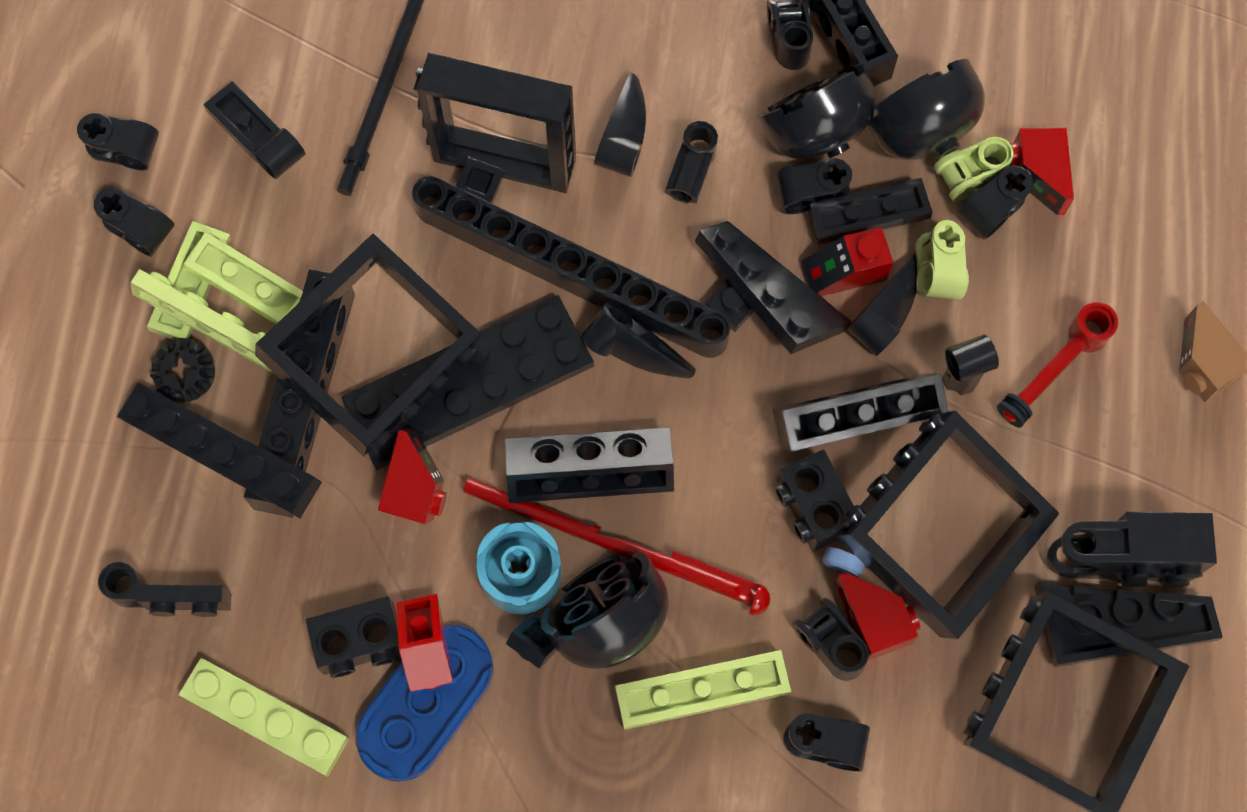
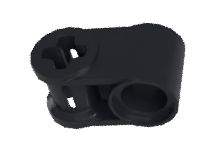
[767,0,813,70]
[77,113,159,171]
[774,158,852,215]
[957,166,1033,240]
[94,188,175,257]
[792,597,869,681]
[784,713,870,772]

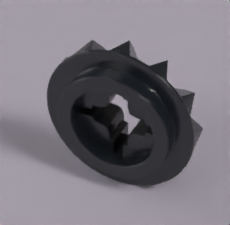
[149,338,215,402]

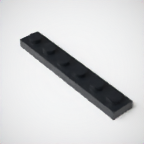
[117,382,322,519]

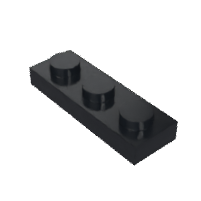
[808,178,933,244]

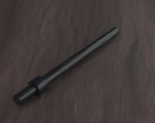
[337,0,424,196]

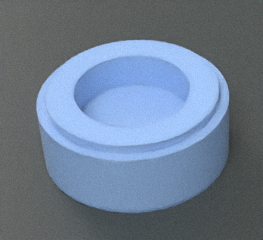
[821,547,865,577]

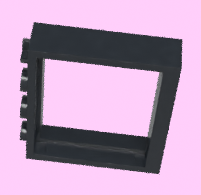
[413,52,576,193]
[255,233,481,457]
[835,410,1060,639]
[963,591,1189,812]

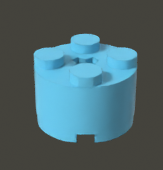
[476,522,563,616]

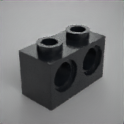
[774,449,854,552]
[306,596,400,678]

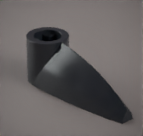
[594,72,646,177]
[847,254,917,356]
[581,303,696,379]

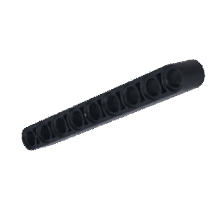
[412,176,730,358]

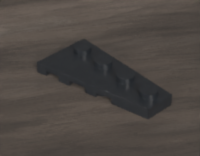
[695,221,852,354]
[1034,582,1223,667]

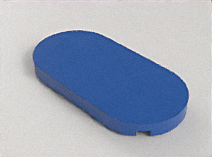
[356,625,493,782]

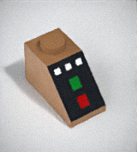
[1179,301,1247,402]

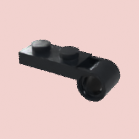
[203,81,306,179]
[98,562,232,617]

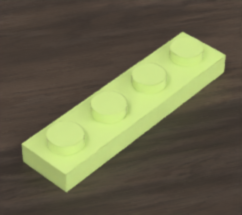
[131,269,274,374]
[615,650,791,730]
[179,658,349,777]

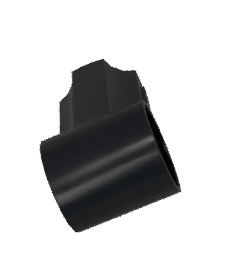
[665,121,718,204]
[942,334,999,396]

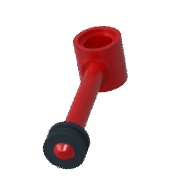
[997,302,1118,428]

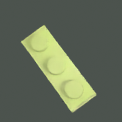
[147,221,231,340]
[184,232,303,324]

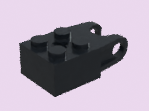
[1047,512,1217,588]

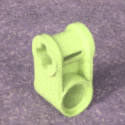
[934,137,1013,202]
[915,220,969,300]

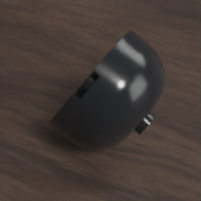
[868,59,985,160]
[757,63,876,159]
[541,551,669,669]

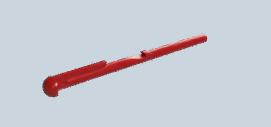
[463,477,771,615]

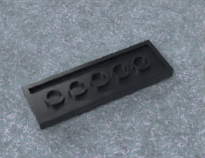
[342,295,594,470]

